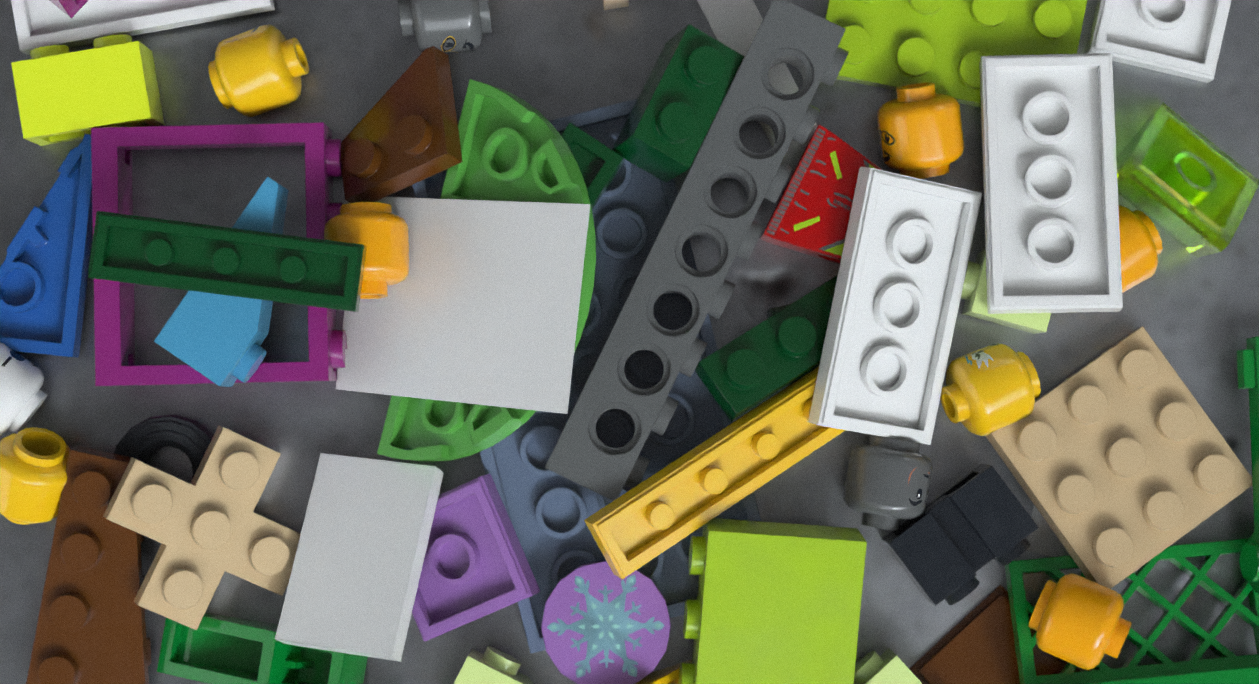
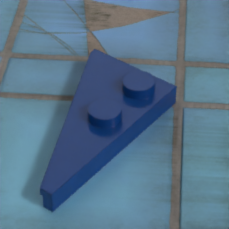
[0,134,93,358]

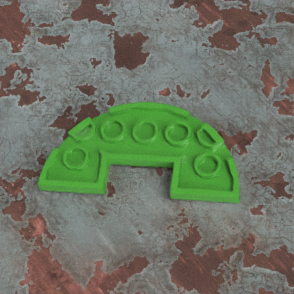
[377,79,596,462]

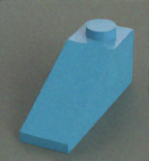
[154,176,289,387]

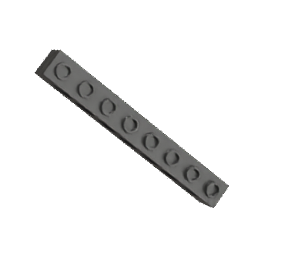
[545,0,849,501]

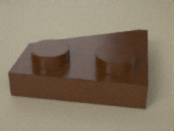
[341,46,463,203]

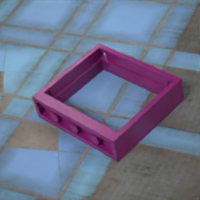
[91,122,348,386]

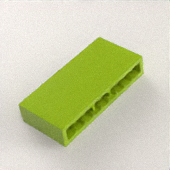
[678,518,867,684]

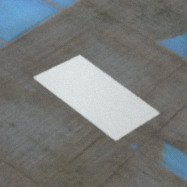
[336,197,590,414]

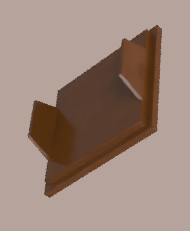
[909,584,1081,684]

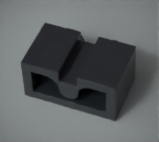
[881,463,1039,606]

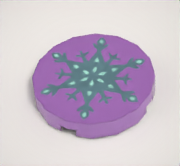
[541,560,671,684]

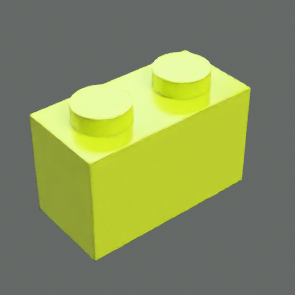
[11,34,165,146]

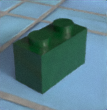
[612,24,745,182]

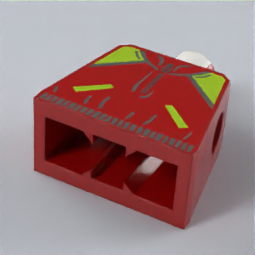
[760,125,884,265]

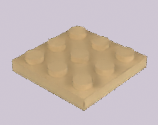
[985,326,1253,589]

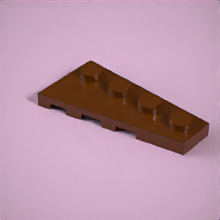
[26,445,152,684]

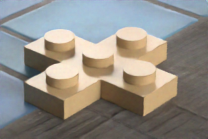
[103,425,301,630]

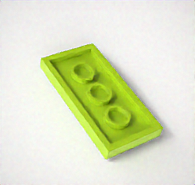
[824,0,1087,108]

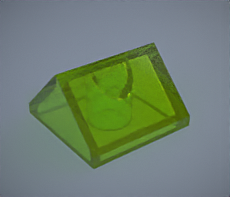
[1116,102,1259,258]

